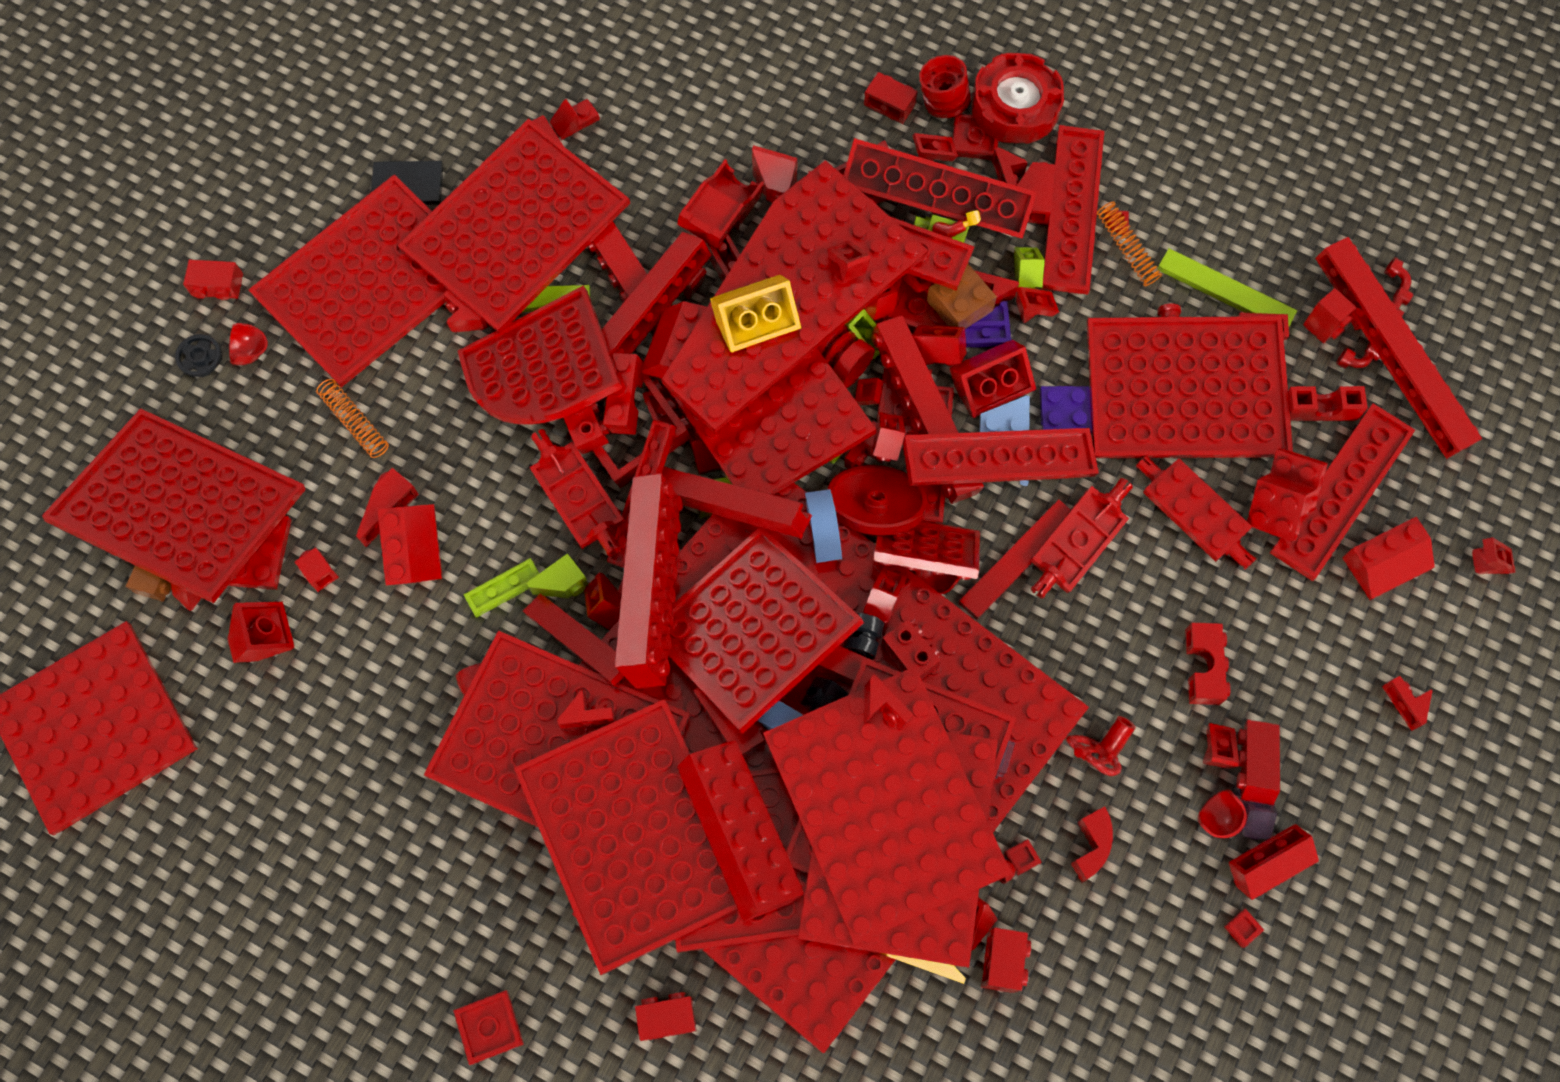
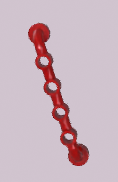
[1336,257,1414,369]

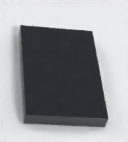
[371,161,443,205]

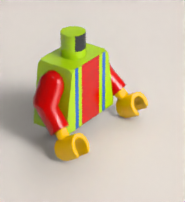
[913,210,981,243]

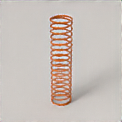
[1096,201,1162,286]
[316,379,389,458]

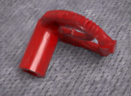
[1066,716,1136,776]

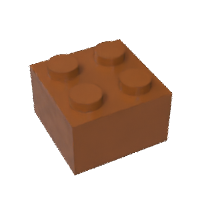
[927,264,997,329]

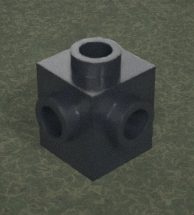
[801,676,849,713]

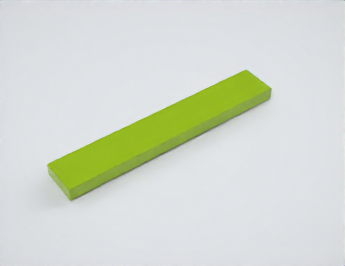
[1157,248,1298,326]

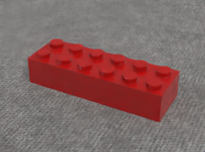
[677,740,804,922]

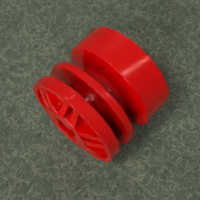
[919,55,971,118]
[817,325,875,388]

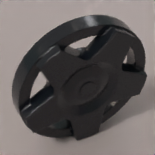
[175,334,223,377]

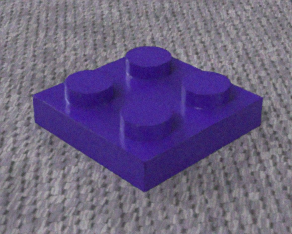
[1040,386,1092,433]

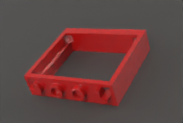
[593,361,692,488]

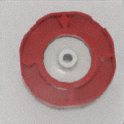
[972,53,1064,144]

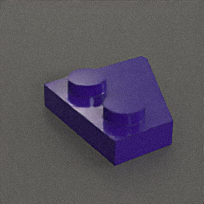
[965,301,1011,348]

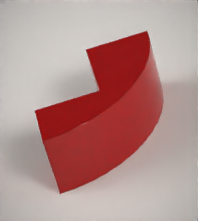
[1071,806,1113,883]

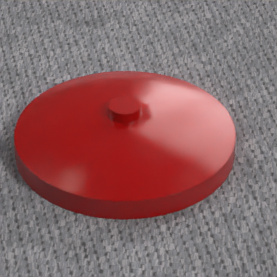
[828,465,927,535]

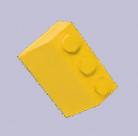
[710,275,801,352]

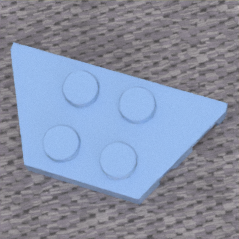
[979,396,1030,486]

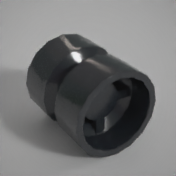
[843,613,885,660]

